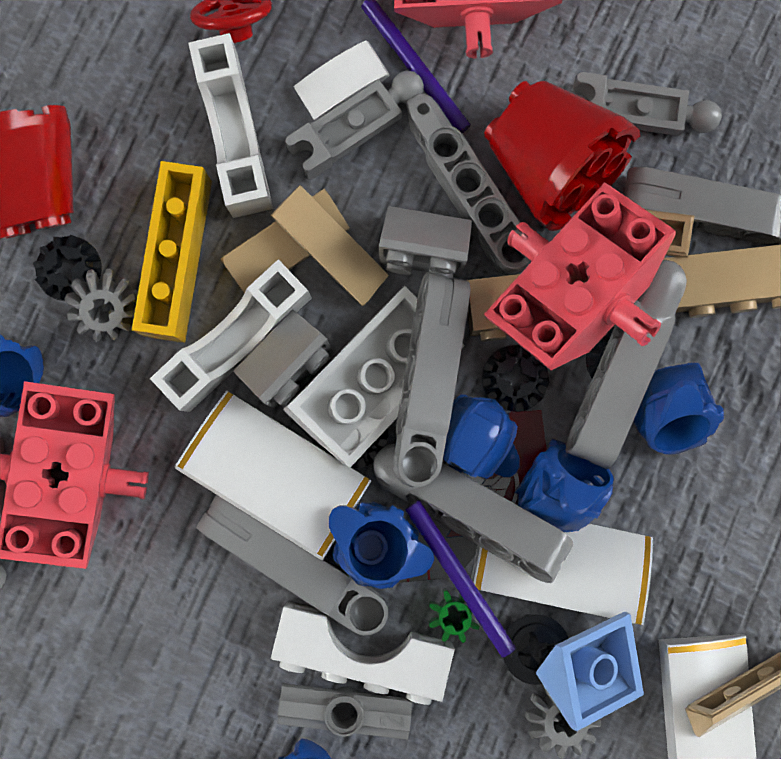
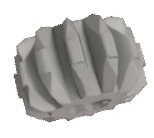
[65,269,138,342]
[525,685,601,759]

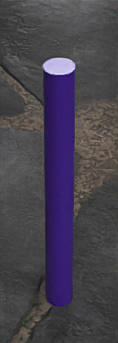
[361,0,471,133]
[405,500,516,658]

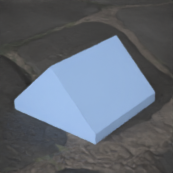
[536,612,644,731]

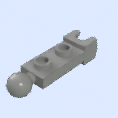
[285,70,424,180]
[571,72,722,136]

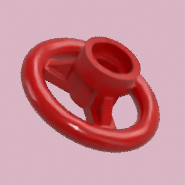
[190,0,272,43]

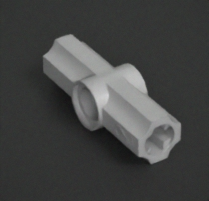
[277,683,412,740]

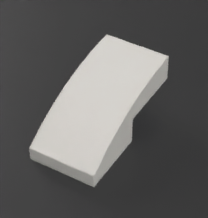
[293,40,390,121]

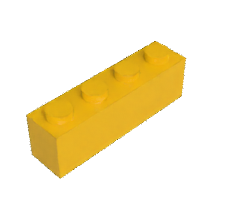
[132,161,212,343]

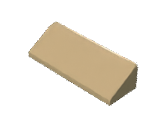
[270,185,389,306]
[221,189,350,293]
[685,652,781,737]

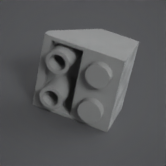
[379,206,472,278]
[233,309,332,409]

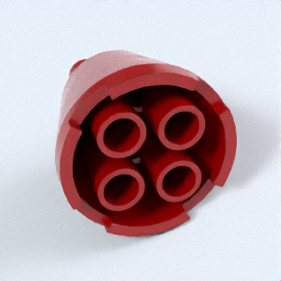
[484,81,640,231]
[0,105,74,239]

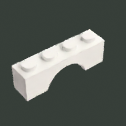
[188,33,273,218]
[150,259,312,412]
[271,601,455,705]

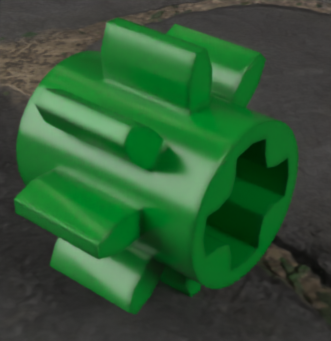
[428,588,480,643]

